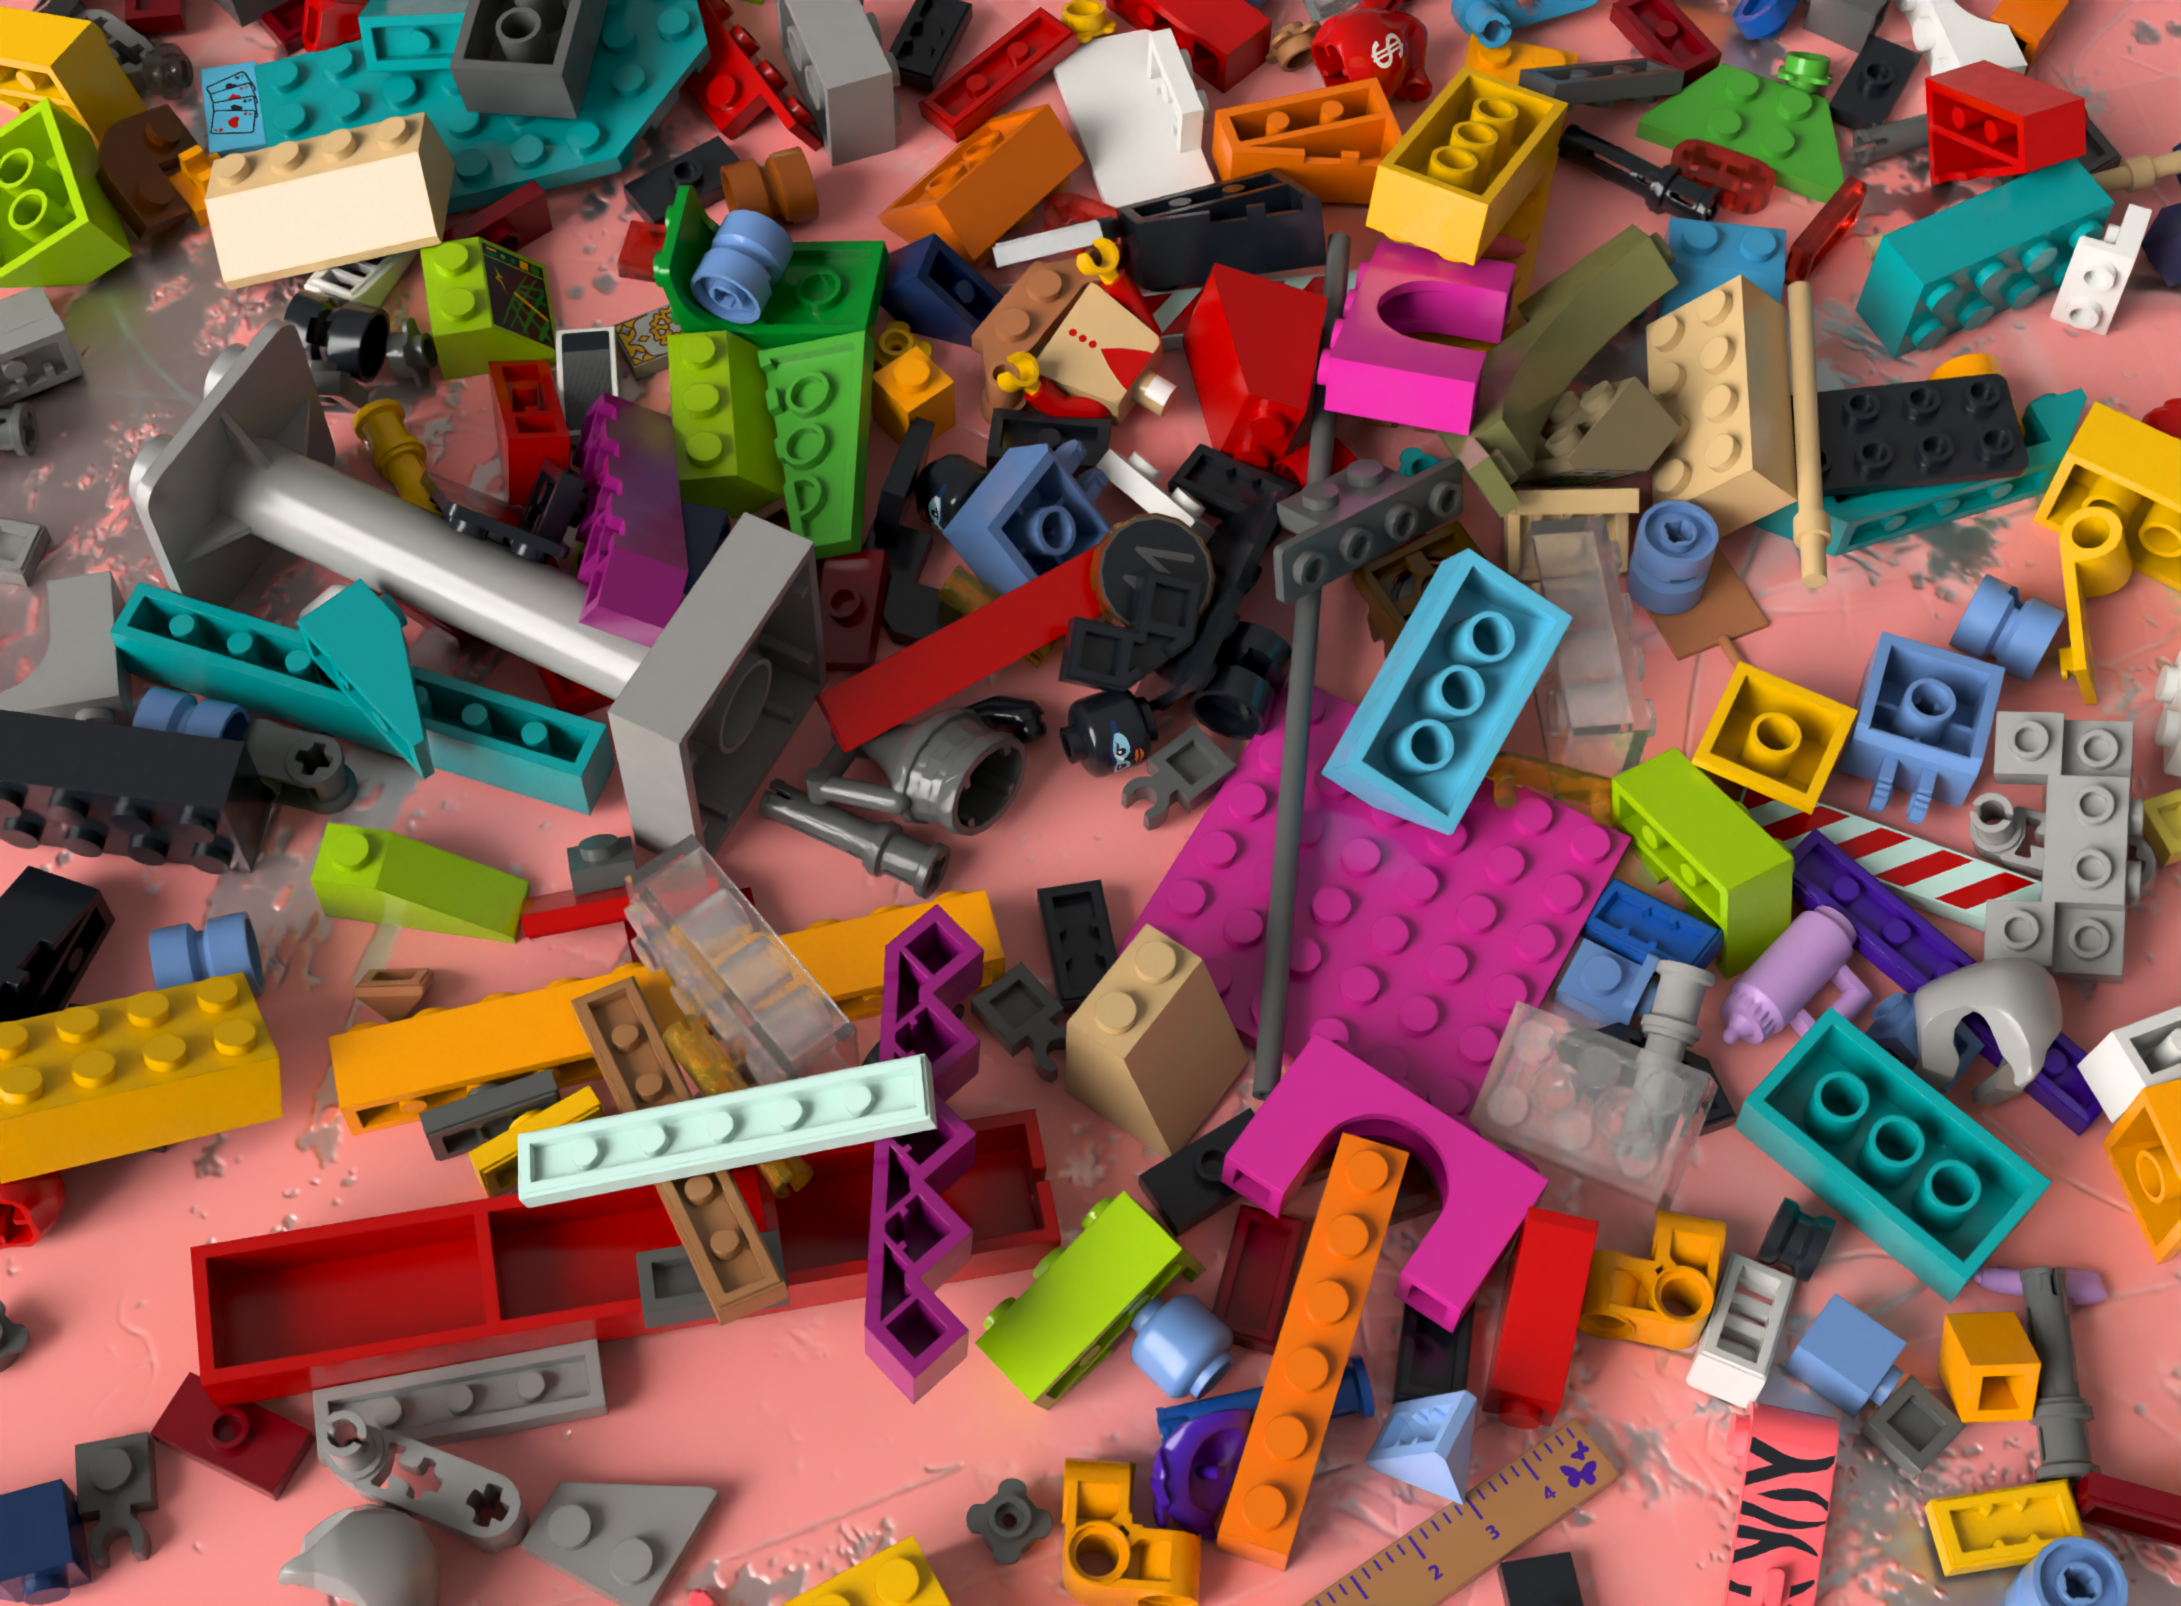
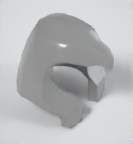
[1911,958,2064,1106]
[277,1504,440,1606]

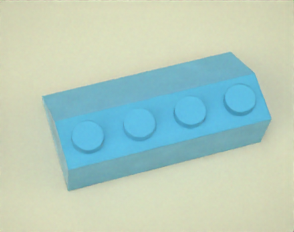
[1321,548,1573,835]

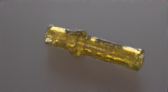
[661,1014,814,1199]

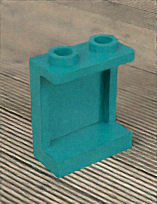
[358,0,469,72]

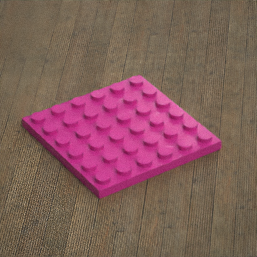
[1116,682,1632,1126]

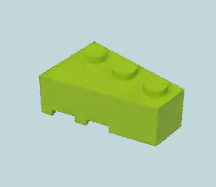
[1612,747,1795,980]
[975,1190,1207,1410]

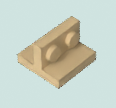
[1504,485,1639,575]

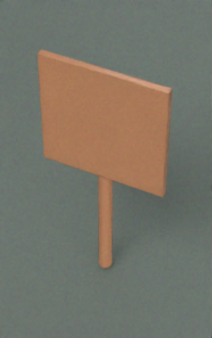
[1646,545,1769,668]

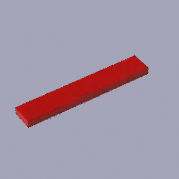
[814,537,1112,753]

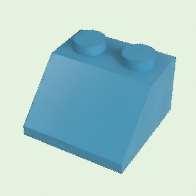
[1655,217,1786,321]

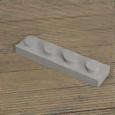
[312,1339,609,1467]

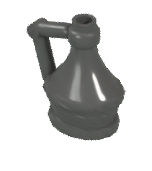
[805,707,1028,836]

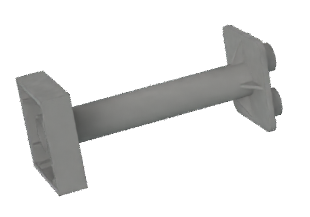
[129,318,827,868]

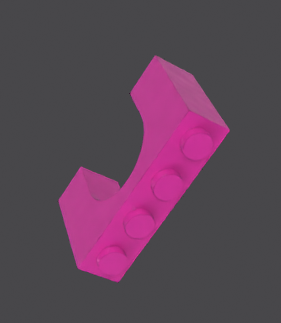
[1317,241,1517,436]
[1221,1032,1550,1334]

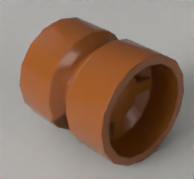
[720,146,819,226]

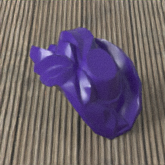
[1150,1408,1253,1542]

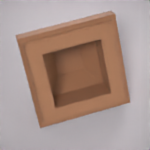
[355,968,434,1022]

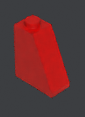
[1482,1206,1599,1429]

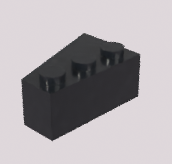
[1116,168,1327,292]
[0,865,115,1022]

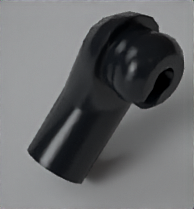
[963,695,1047,744]

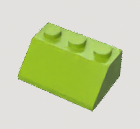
[0,97,132,288]
[667,330,786,519]

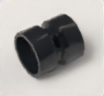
[283,289,390,383]
[1189,621,1292,740]

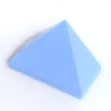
[1364,1390,1477,1505]

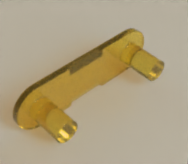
[1485,751,1613,828]

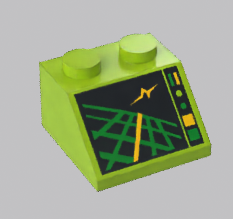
[420,237,556,380]

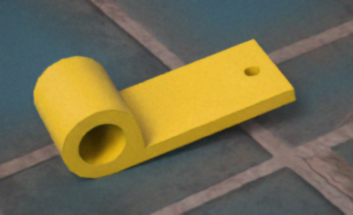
[2058,507,2133,706]

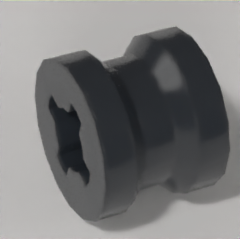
[1756,1196,1836,1283]

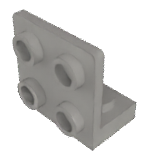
[0,287,84,407]

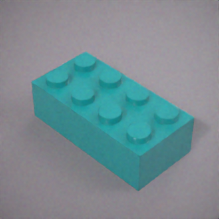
[1856,158,2115,359]
[1734,1007,2052,1304]

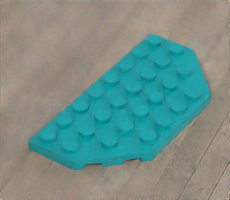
[254,0,712,215]

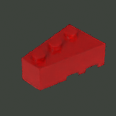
[1925,60,2089,185]

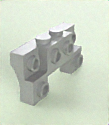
[1983,711,2144,984]

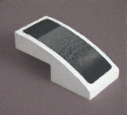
[556,326,621,445]

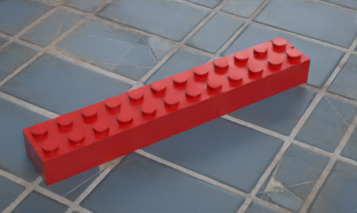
[190,1109,1061,1408]

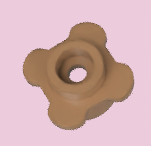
[1266,21,1321,72]

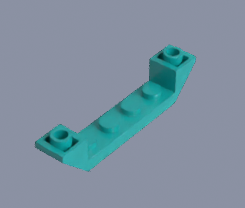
[1752,388,2087,556]

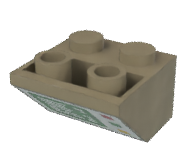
[1510,376,1681,487]

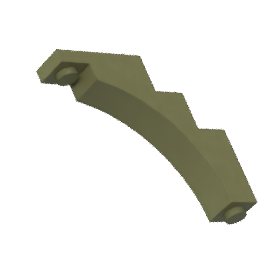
[1435,224,1679,518]

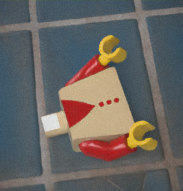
[997,238,1180,426]

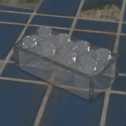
[1516,516,1656,799]
[624,834,860,1088]

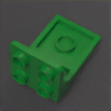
[653,185,889,349]

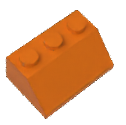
[877,104,1085,267]

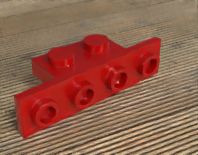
[684,0,823,152]

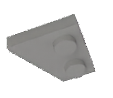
[520,1482,720,1606]

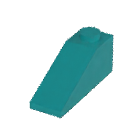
[297,578,435,780]

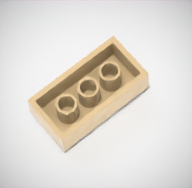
[1646,274,1798,538]

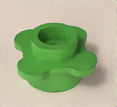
[1777,51,1833,93]

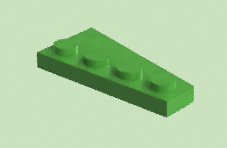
[757,330,875,559]

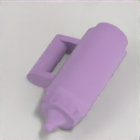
[1720,905,1873,1044]

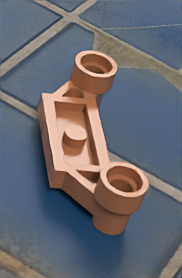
[972,245,1118,425]

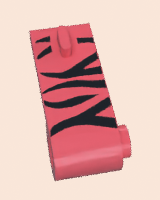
[1723,1401,1839,1606]

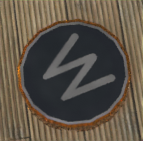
[1089,513,1215,628]

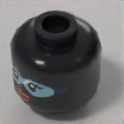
[915,453,990,532]
[1060,690,1158,778]

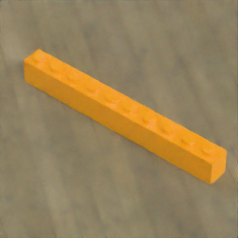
[328,889,1005,1136]

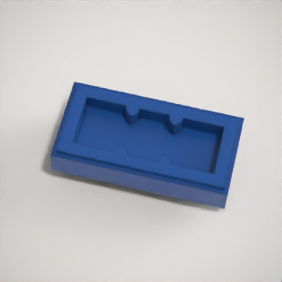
[1580,878,1724,976]

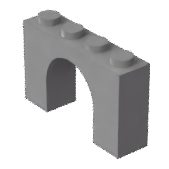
[0,570,134,727]

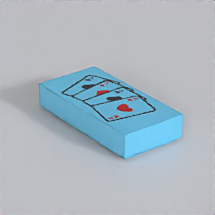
[200,61,267,158]

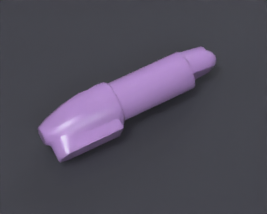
[1974,1266,2107,1305]

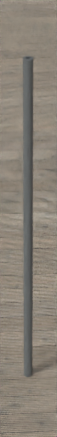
[1252,232,1351,1101]

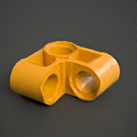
[1577,1208,1726,1350]
[1061,1458,1202,1606]

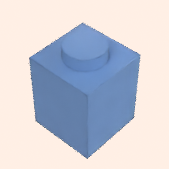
[1783,1293,1907,1419]

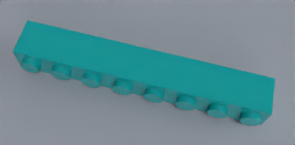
[110,582,615,816]

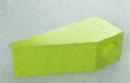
[310,822,531,944]

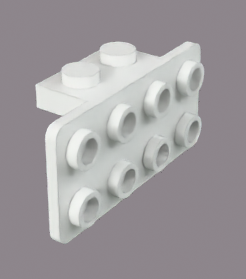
[1052,28,1215,219]

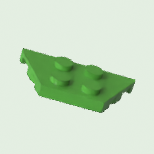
[1635,63,1846,207]

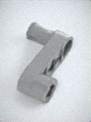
[1969,792,2157,906]
[318,1409,530,1555]

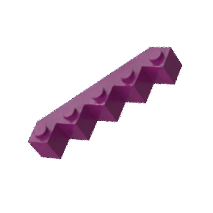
[572,392,689,648]
[864,904,984,1405]

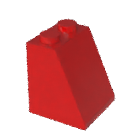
[1182,263,1328,474]

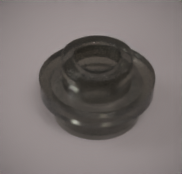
[142,43,194,101]

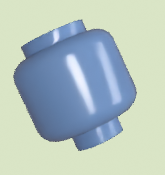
[1130,1294,1236,1399]

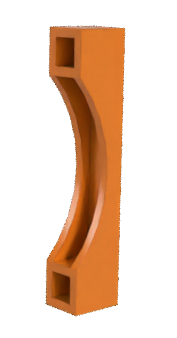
[1216,1132,1409,1572]

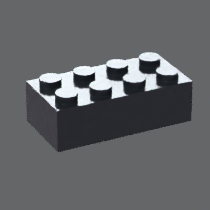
[0,710,272,874]

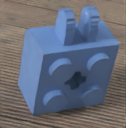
[942,438,1114,599]
[1837,631,2006,825]

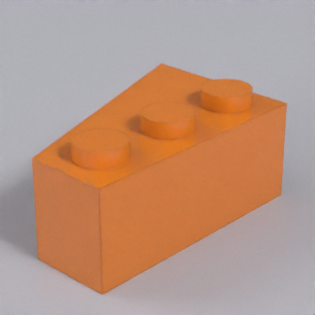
[1212,77,1403,204]

